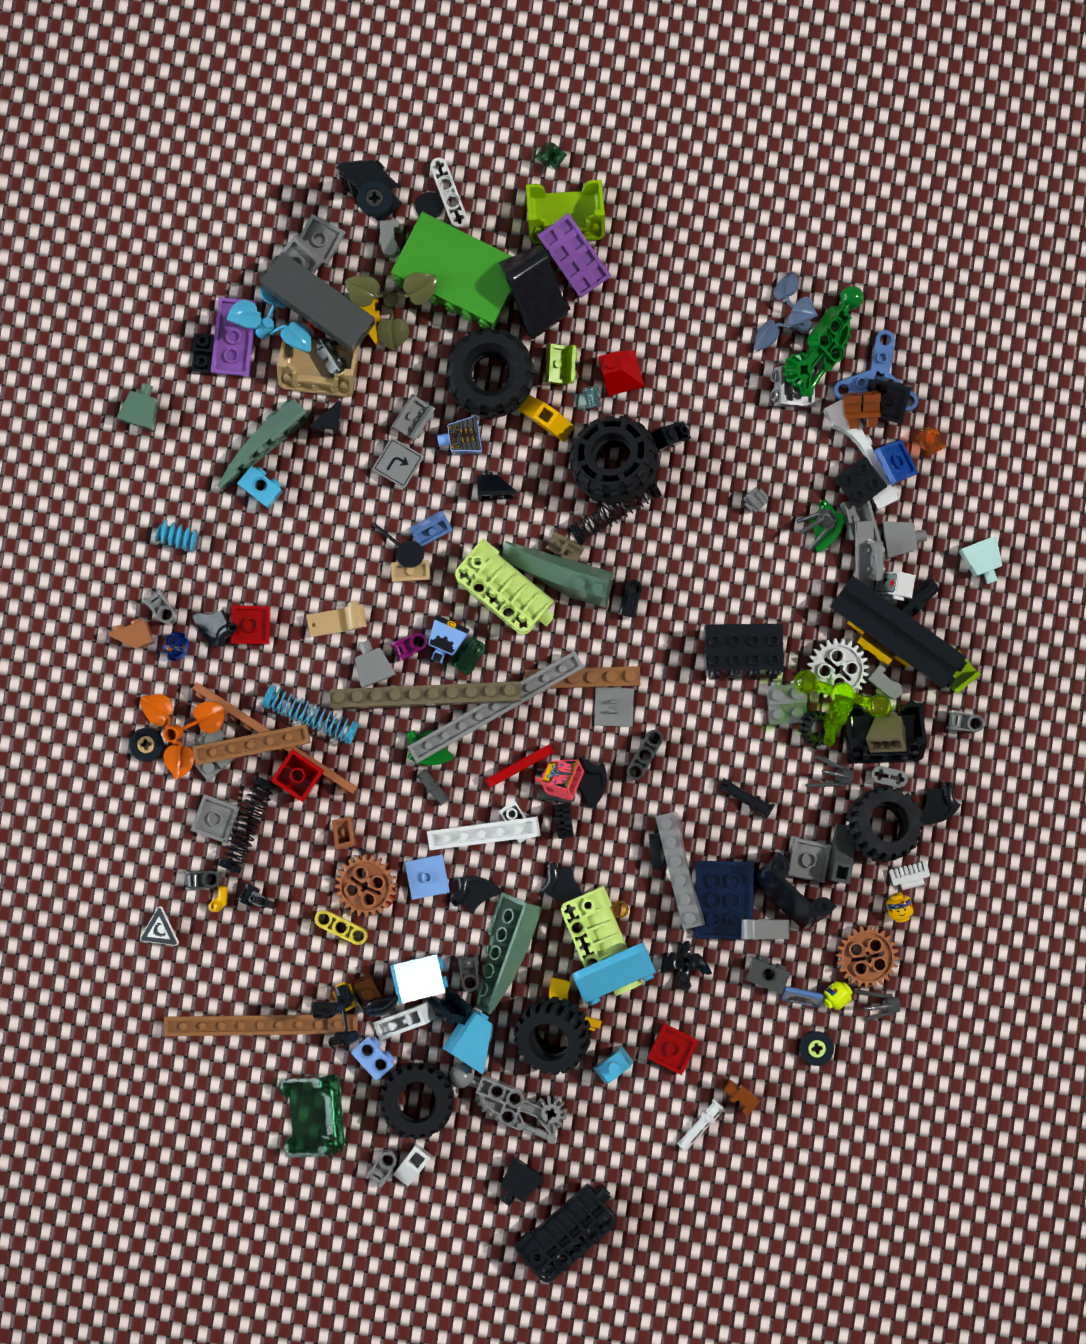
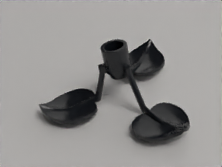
[311,985,398,1048]

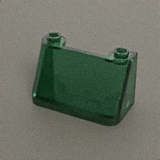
[279,1074,345,1157]

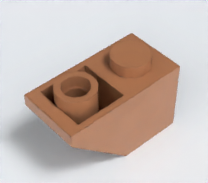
[108,619,155,649]

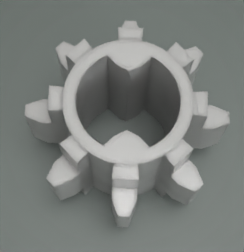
[743,487,769,512]

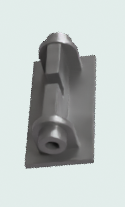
[315,338,348,377]

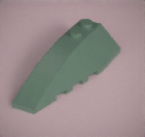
[218,399,310,491]
[501,541,615,608]
[476,892,542,1014]

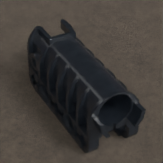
[514,1183,615,1283]

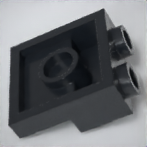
[867,375,912,424]

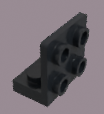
[832,456,887,509]

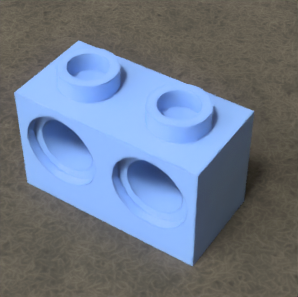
[351,1035,395,1081]

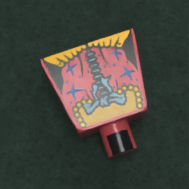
[535,760,584,801]

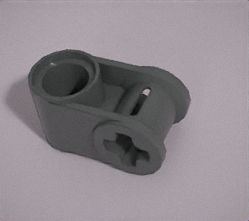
[184,870,223,891]
[458,954,479,992]

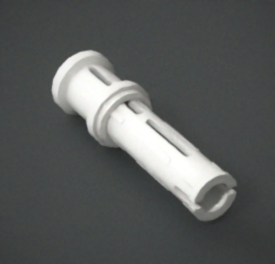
[677,1099,727,1152]

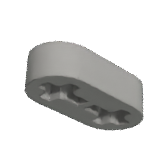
[871,766,908,788]

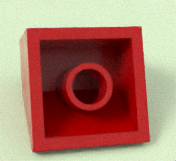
[271,749,324,802]

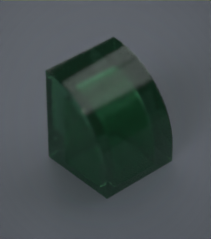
[535,142,567,170]

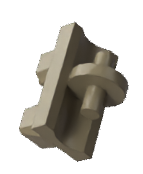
[545,531,585,562]

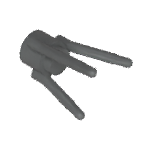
[796,508,837,551]
[805,755,854,787]
[853,989,900,1021]

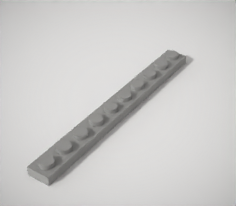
[407,651,584,763]

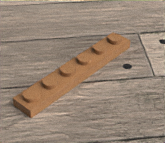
[525,666,640,689]
[192,724,311,766]

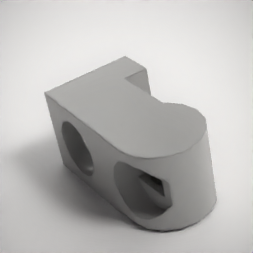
[380,220,400,258]
[866,664,903,699]

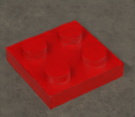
[231,605,271,645]
[647,1023,699,1075]

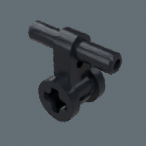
[236,882,276,909]

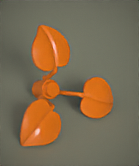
[140,694,226,780]

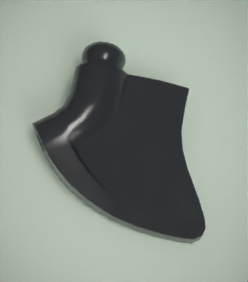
[192,609,238,647]
[578,756,607,808]
[920,782,961,825]
[542,862,584,902]
[450,876,502,912]

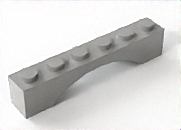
[655,812,705,930]

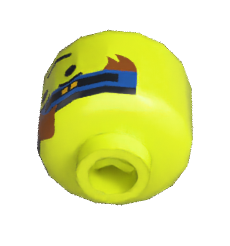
[823,981,853,1010]

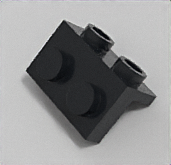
[428,990,473,1025]

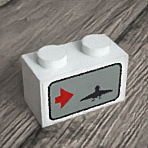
[875,571,916,601]

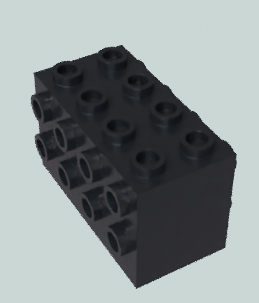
[703,624,784,680]

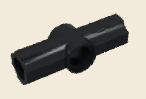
[897,578,940,617]

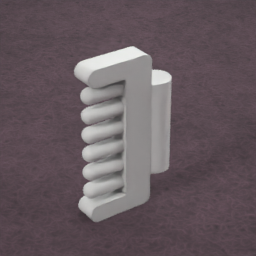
[889,861,930,891]

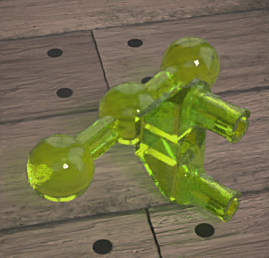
[794,670,891,746]

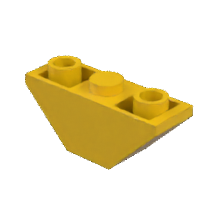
[517,395,575,442]

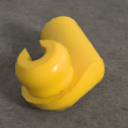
[208,885,228,912]

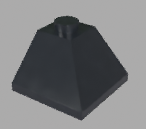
[477,471,517,500]

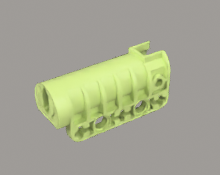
[561,886,643,996]

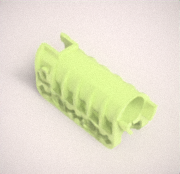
[455,538,554,635]

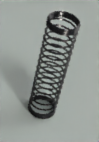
[569,481,662,546]
[218,776,277,874]

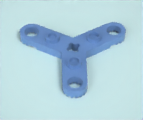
[833,330,918,411]

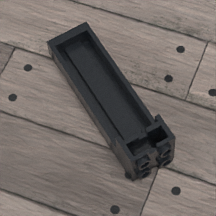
[830,576,967,689]

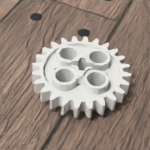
[806,638,869,700]

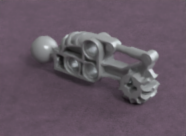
[449,1064,567,1143]

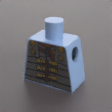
[437,416,482,454]

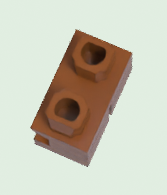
[841,391,881,429]
[723,1079,760,1116]

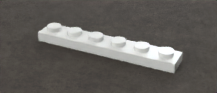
[427,816,540,850]

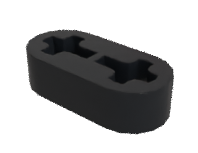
[648,833,662,871]

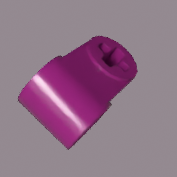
[390,633,429,662]

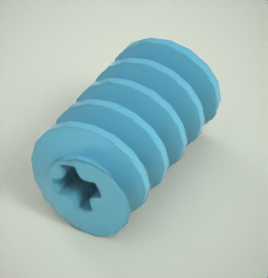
[155,520,198,553]

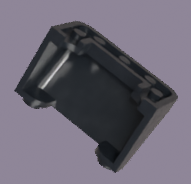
[499,245,571,339]
[844,702,927,764]
[754,852,837,929]

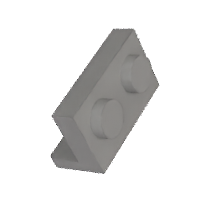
[392,394,435,440]

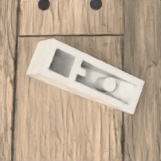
[373,1001,437,1041]

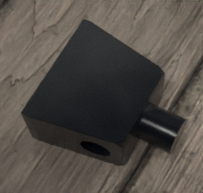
[500,1156,544,1206]

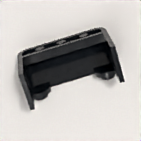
[335,159,402,223]

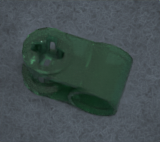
[450,637,485,675]

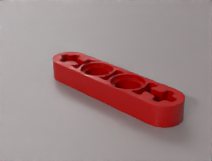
[485,744,555,788]

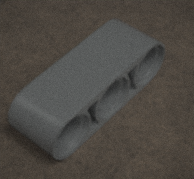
[626,730,663,781]

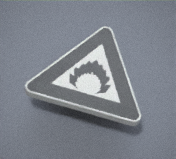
[140,906,179,946]

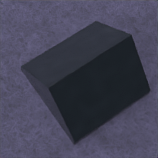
[310,401,345,436]

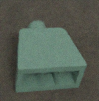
[117,383,158,431]

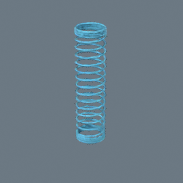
[262,685,359,745]

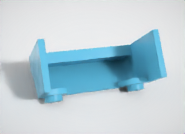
[572,942,656,1006]

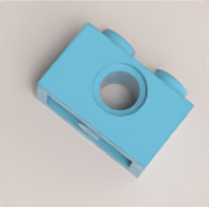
[237,466,283,509]

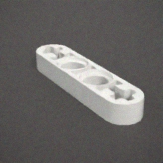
[430,158,467,229]

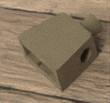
[866,711,906,753]

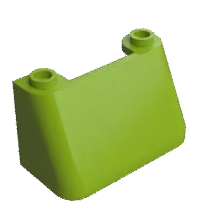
[526,180,605,244]

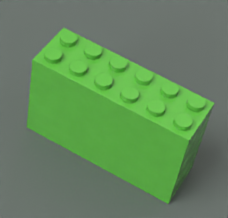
[391,212,513,329]

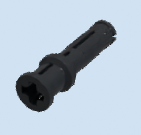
[718,778,775,820]

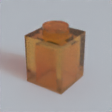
[916,426,946,458]

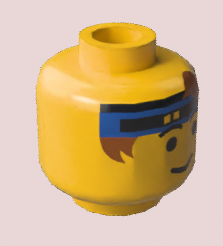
[886,892,913,923]

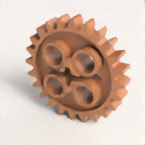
[335,854,398,917]
[836,925,899,988]

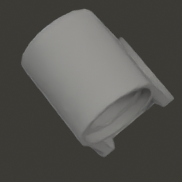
[143,588,178,625]
[946,710,985,733]
[365,1149,398,1188]

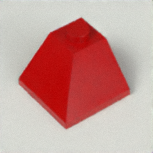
[598,350,645,397]

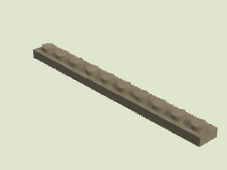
[330,681,521,710]

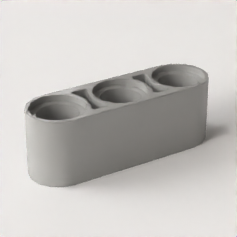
[741,919,789,940]

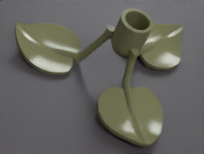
[345,272,436,350]

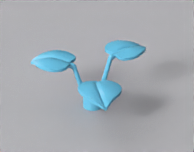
[227,288,311,353]

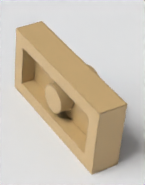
[391,560,430,582]

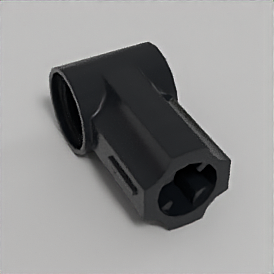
[618,580,642,618]

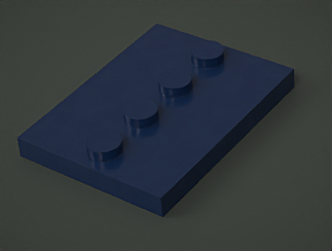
[694,860,755,940]

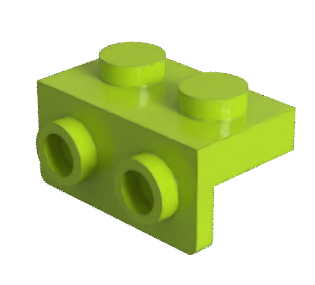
[545,344,578,385]

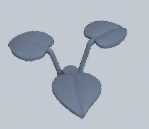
[755,272,818,352]

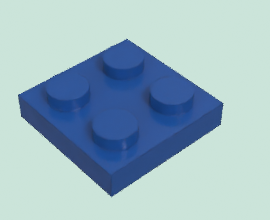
[874,439,918,485]

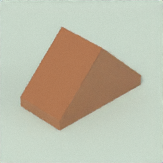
[332,816,357,850]

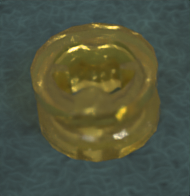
[611,901,629,918]

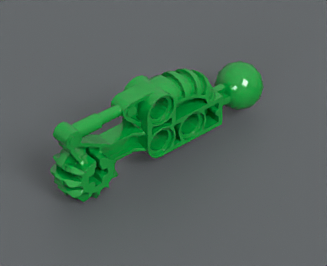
[782,285,864,397]

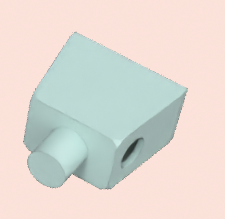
[959,536,1002,584]

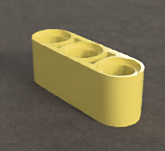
[315,910,368,945]

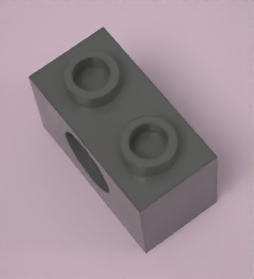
[744,956,790,994]

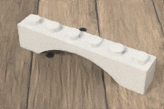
[823,400,899,512]

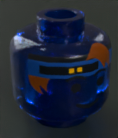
[162,631,189,661]

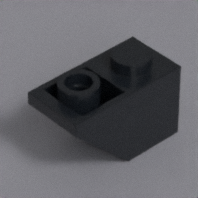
[651,421,691,452]

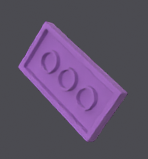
[211,297,257,377]

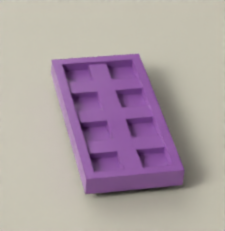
[537,213,611,298]

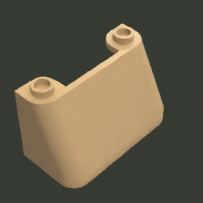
[277,339,360,397]

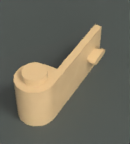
[306,601,367,638]

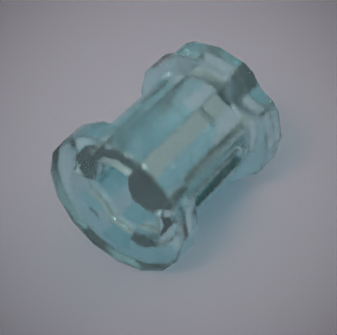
[582,386,602,409]

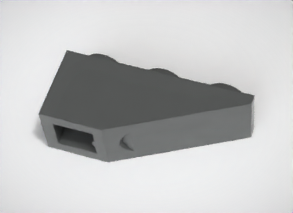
[825,823,854,884]

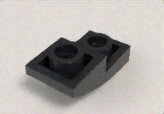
[191,333,214,376]

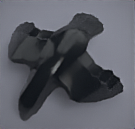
[663,941,712,990]

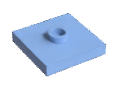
[405,854,450,900]

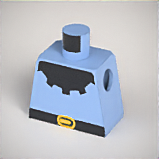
[428,615,470,663]

